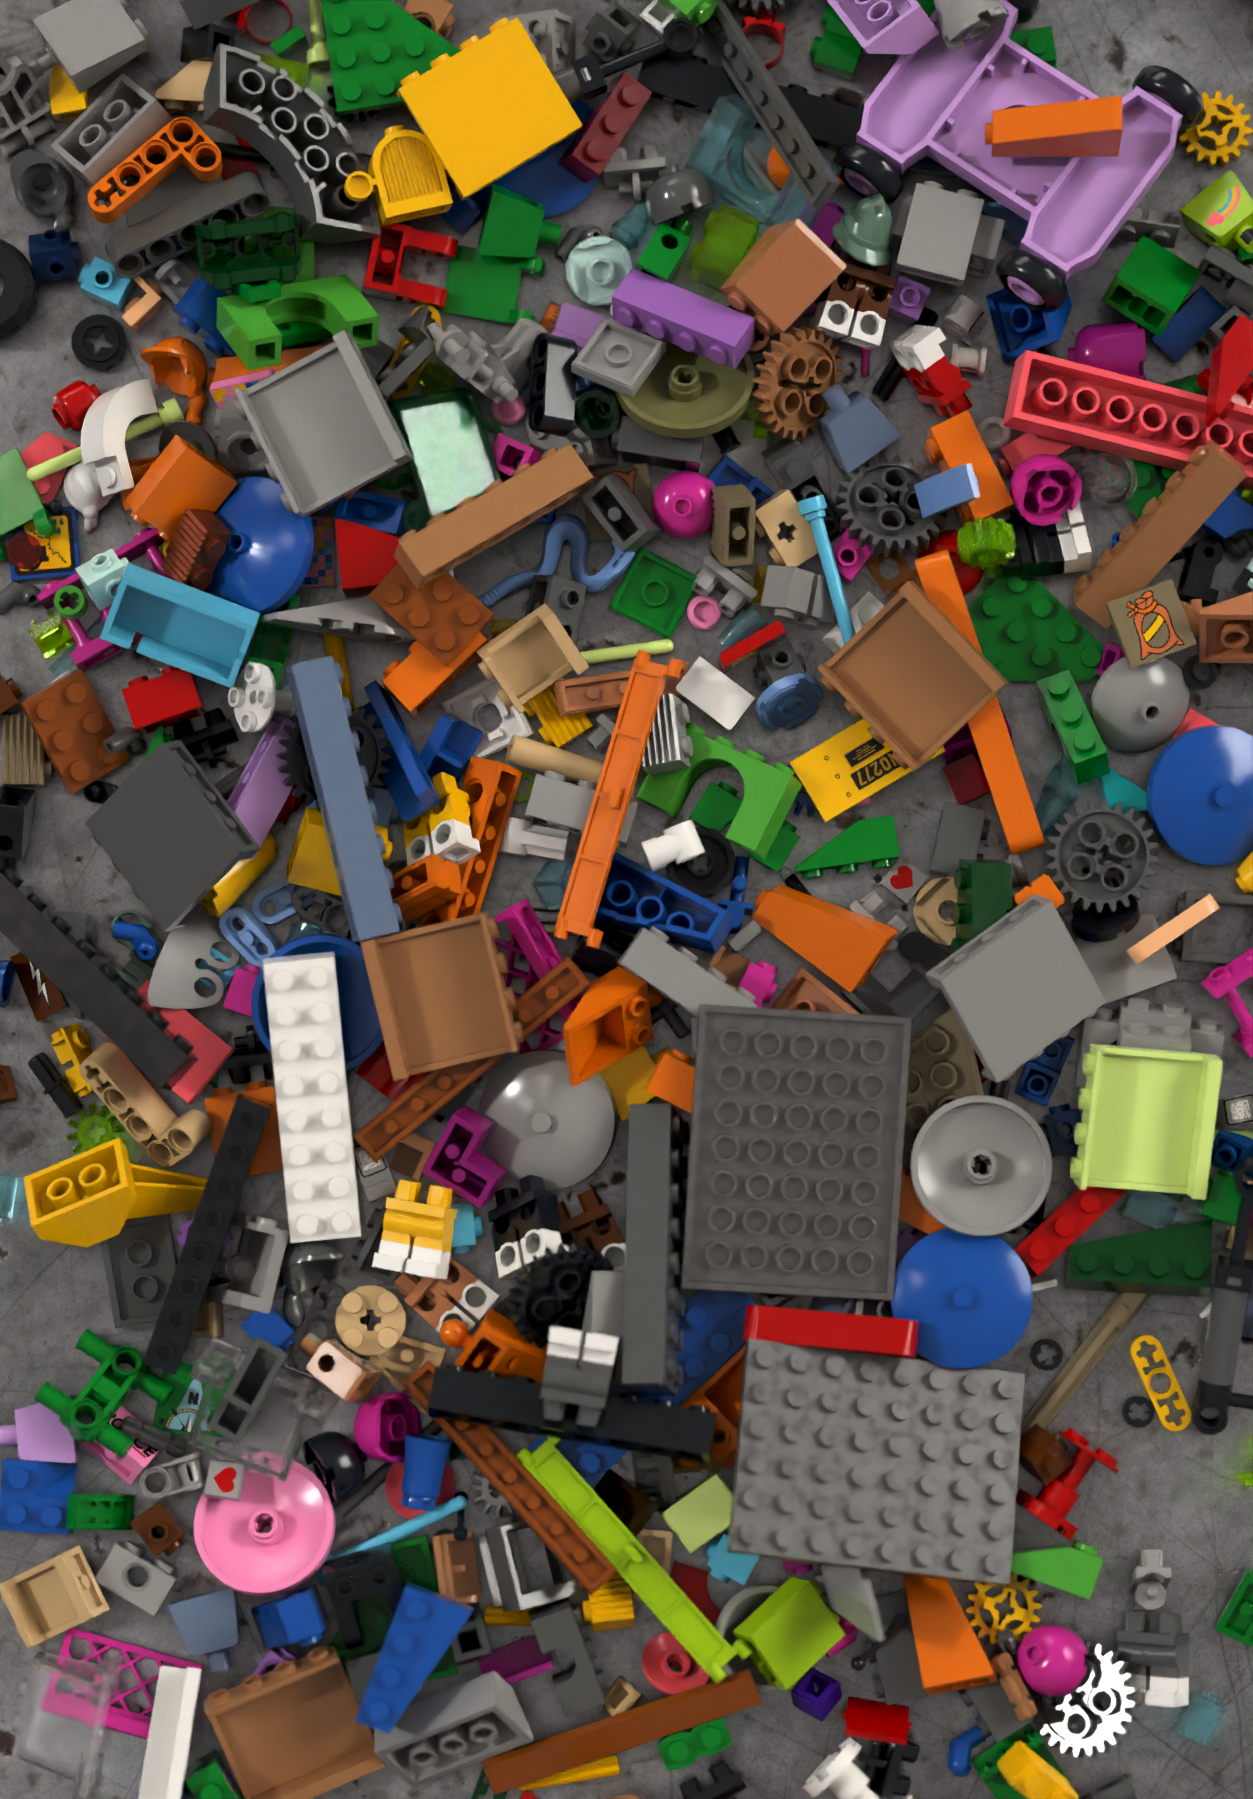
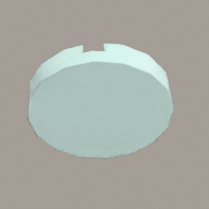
[566,236,634,306]

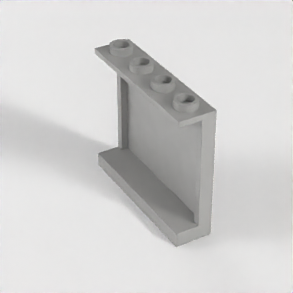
[234,330,414,517]
[925,894,1106,1083]

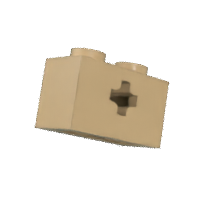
[755,489,818,567]

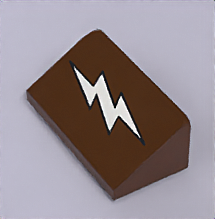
[10,952,69,1022]

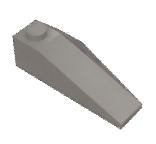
[262,597,416,645]
[815,1564,885,1642]

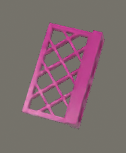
[494,899,584,1055]
[42,1628,203,1740]

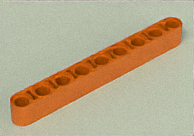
[914,549,1046,856]

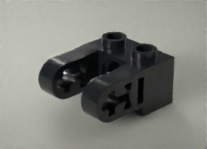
[323,1542,404,1650]

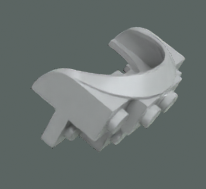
[1075,998,1225,1088]

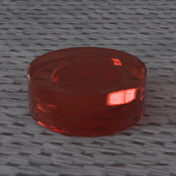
[6,534,43,570]

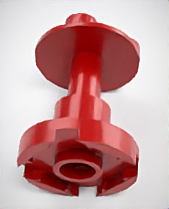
[1016,1427,1119,1541]

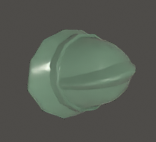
[832,193,893,266]

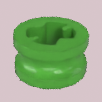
[54,585,88,620]

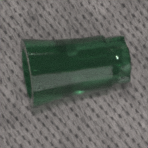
[574,386,628,438]

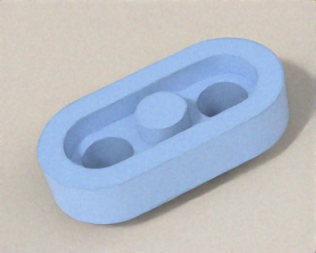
[252,878,315,925]
[219,905,281,968]

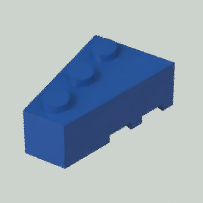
[250,1584,331,1648]

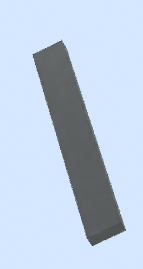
[697,0,840,209]

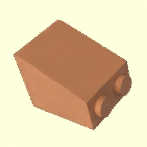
[720,218,847,336]

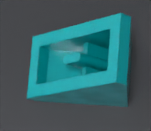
[1097,768,1148,815]

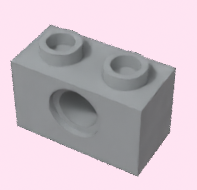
[95,1540,179,1616]

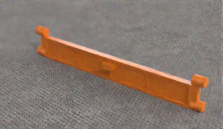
[554,650,684,949]

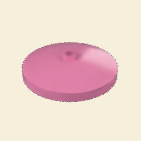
[194,1455,335,1596]

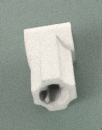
[498,817,569,861]

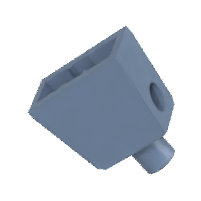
[818,384,902,474]
[168,1587,241,1673]

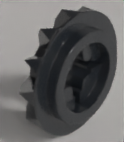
[71,314,127,370]

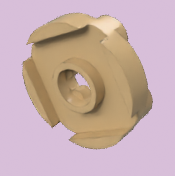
[913,877,958,947]
[335,1285,407,1356]

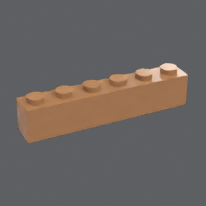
[1072,439,1247,630]
[394,444,594,590]

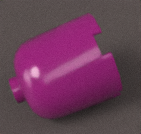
[1067,321,1146,380]

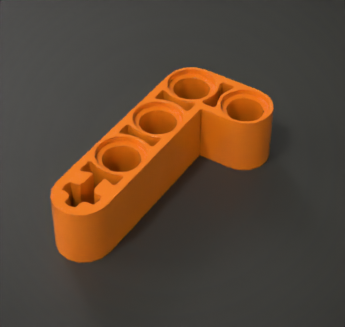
[87,116,223,224]

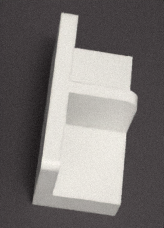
[676,656,755,730]

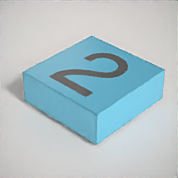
[197,946,240,992]

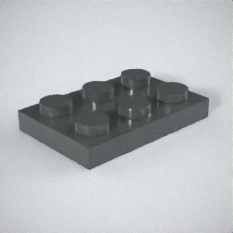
[101,1214,177,1328]

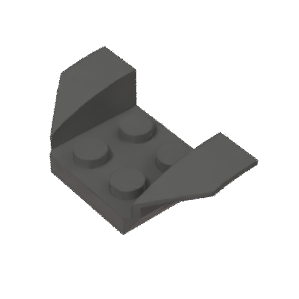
[375,305,435,401]

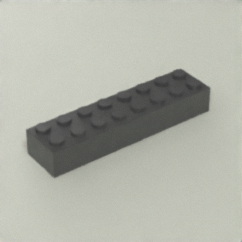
[622,1103,689,1397]

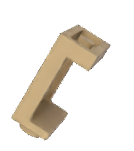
[476,603,590,714]
[0,1545,109,1649]

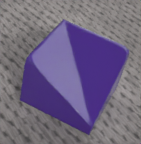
[791,1667,842,1722]

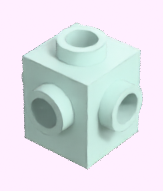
[75,548,129,611]

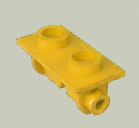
[51,1023,93,1098]

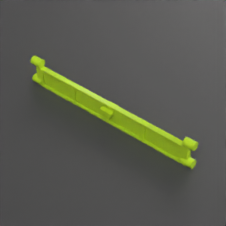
[516,1437,754,1684]

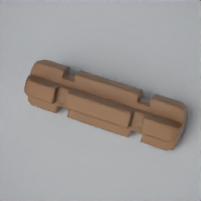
[990,1652,1038,1721]

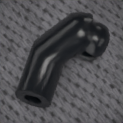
[84,780,119,804]

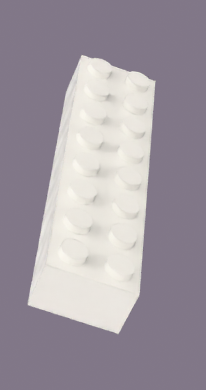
[263,951,361,1243]

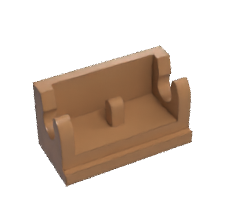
[432,1531,482,1604]

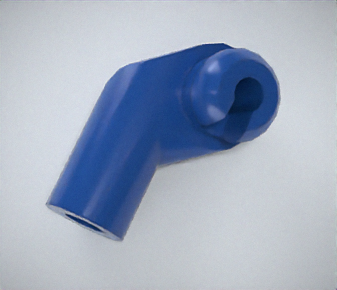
[112,921,158,960]
[947,1725,987,1777]

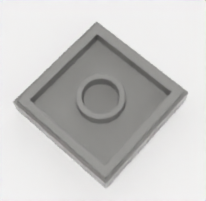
[571,318,666,398]

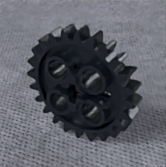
[276,701,391,812]
[507,1242,614,1348]

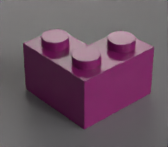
[421,1105,508,1209]

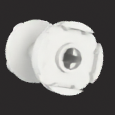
[228,662,342,733]
[802,1736,913,1799]

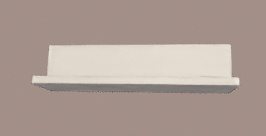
[138,1666,202,1799]

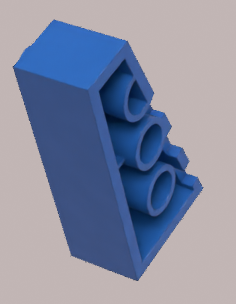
[595,852,734,953]
[355,1582,474,1734]

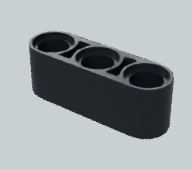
[528,333,578,437]

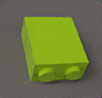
[733,1576,846,1690]

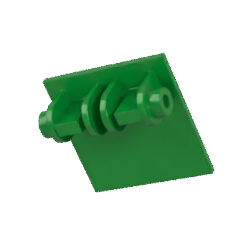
[971,1723,1069,1799]

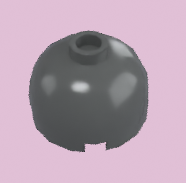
[646,164,717,226]

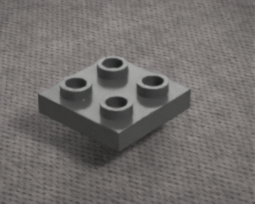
[1197,246,1253,316]

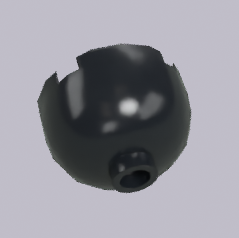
[302,1432,367,1504]

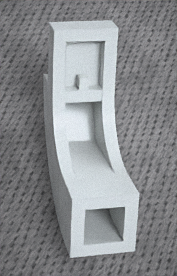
[81,379,158,497]

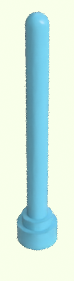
[797,495,856,645]
[314,1496,467,1586]

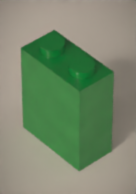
[1101,235,1202,337]

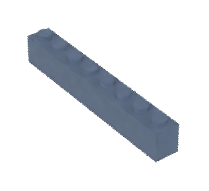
[285,655,402,942]

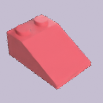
[103,980,235,1105]

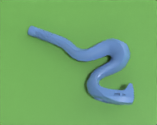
[477,514,636,608]

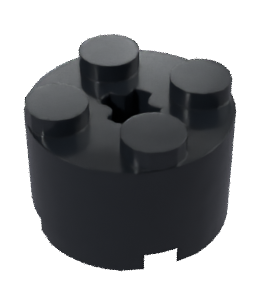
[665,827,735,899]

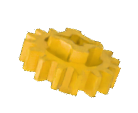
[1178,91,1253,168]
[965,1572,1042,1645]

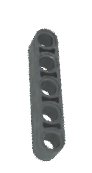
[105,172,270,278]

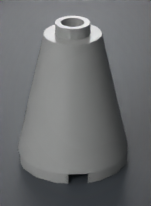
[933,0,1009,50]

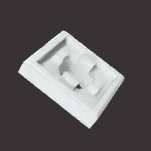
[441,679,534,758]

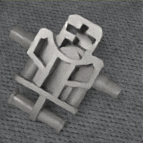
[0,51,56,158]
[426,318,550,404]

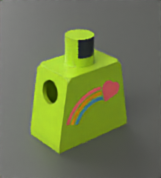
[1179,169,1253,253]

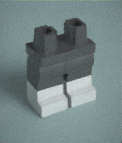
[540,1325,620,1427]
[1117,1610,1190,1707]

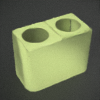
[659,1470,732,1553]

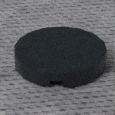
[1069,895,1140,943]

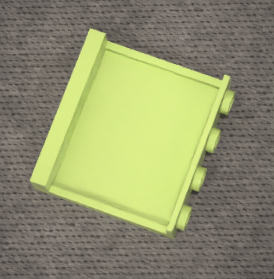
[1070,1044,1223,1200]

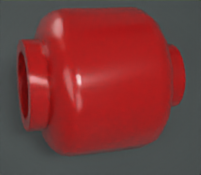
[51,380,102,432]

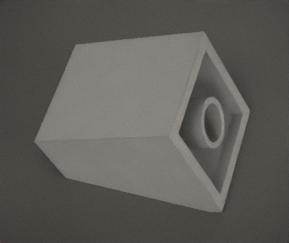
[33,0,149,94]

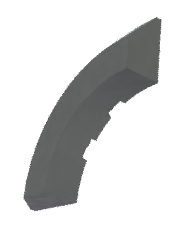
[203,43,380,244]

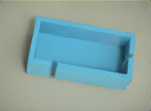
[100,563,260,688]

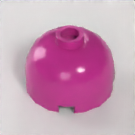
[1010,454,1082,526]
[651,470,715,540]
[353,1392,421,1463]
[1015,1624,1087,1697]

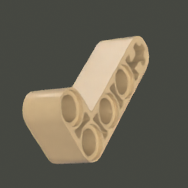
[80,1042,212,1168]

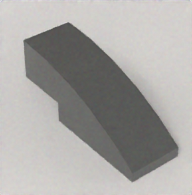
[208,1336,288,1444]

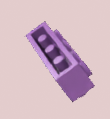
[612,268,755,369]

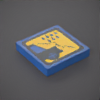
[8,506,81,582]

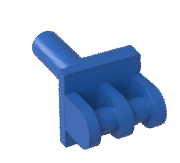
[718,856,754,934]

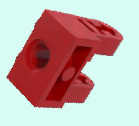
[361,219,459,310]

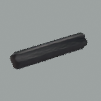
[872,307,938,401]

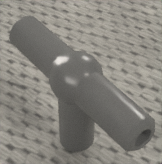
[650,998,690,1039]

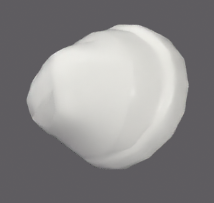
[64,460,114,533]

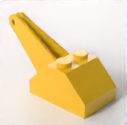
[23,1137,208,1247]

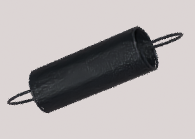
[780,867,812,896]

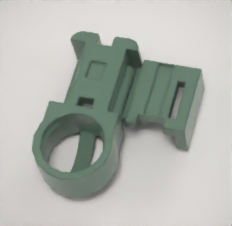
[111,909,164,991]

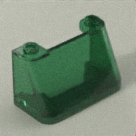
[386,387,501,532]

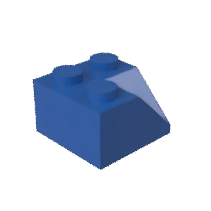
[0,1458,78,1535]

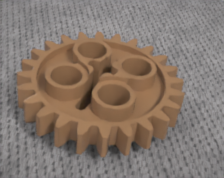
[752,326,844,440]

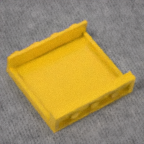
[396,17,583,201]

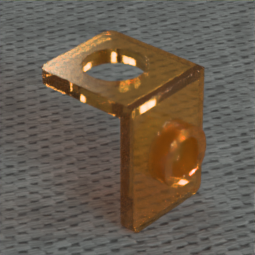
[866,550,918,597]

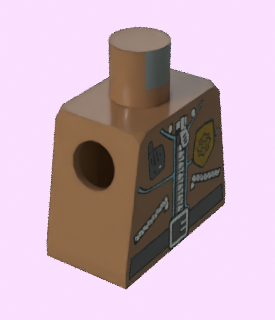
[298,1332,384,1402]

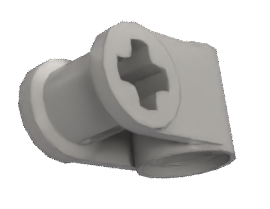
[140,1451,206,1499]

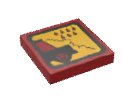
[718,620,786,674]

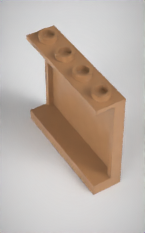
[817,581,1009,771]
[360,911,525,1081]
[203,1645,385,1799]

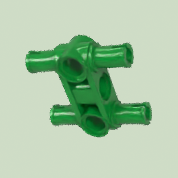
[35,1329,175,1459]

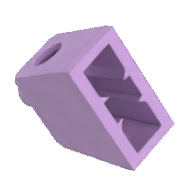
[0,1395,80,1463]

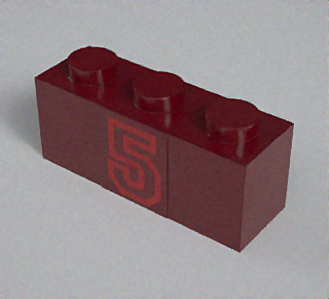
[558,72,652,183]

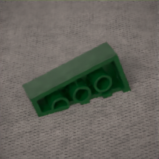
[951,859,1012,955]
[1065,1219,1213,1297]

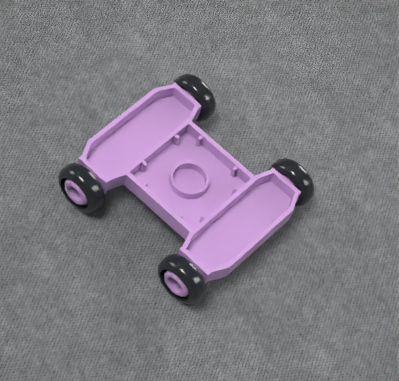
[833,0,1204,313]

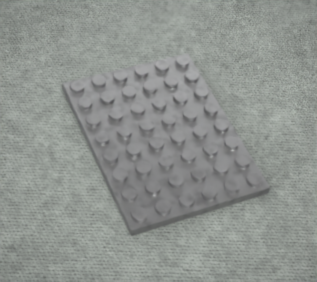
[680,1004,912,1301]
[727,1338,1025,1586]

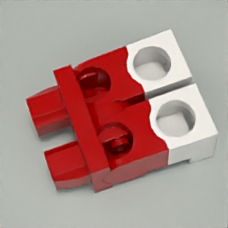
[888,324,972,417]

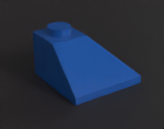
[986,282,1072,362]

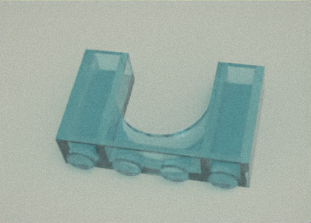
[684,93,843,230]

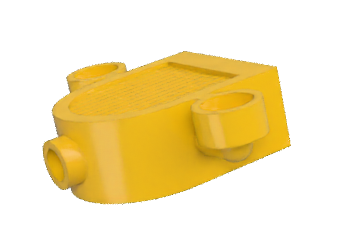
[344,125,453,226]

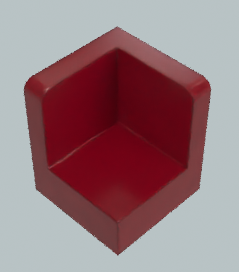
[940,754,991,806]

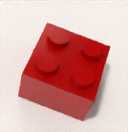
[122,666,207,736]

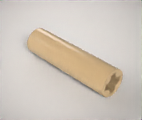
[506,734,604,784]

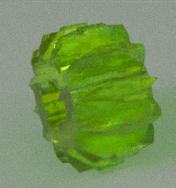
[957,516,1016,570]
[67,1103,127,1153]

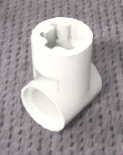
[641,820,705,872]

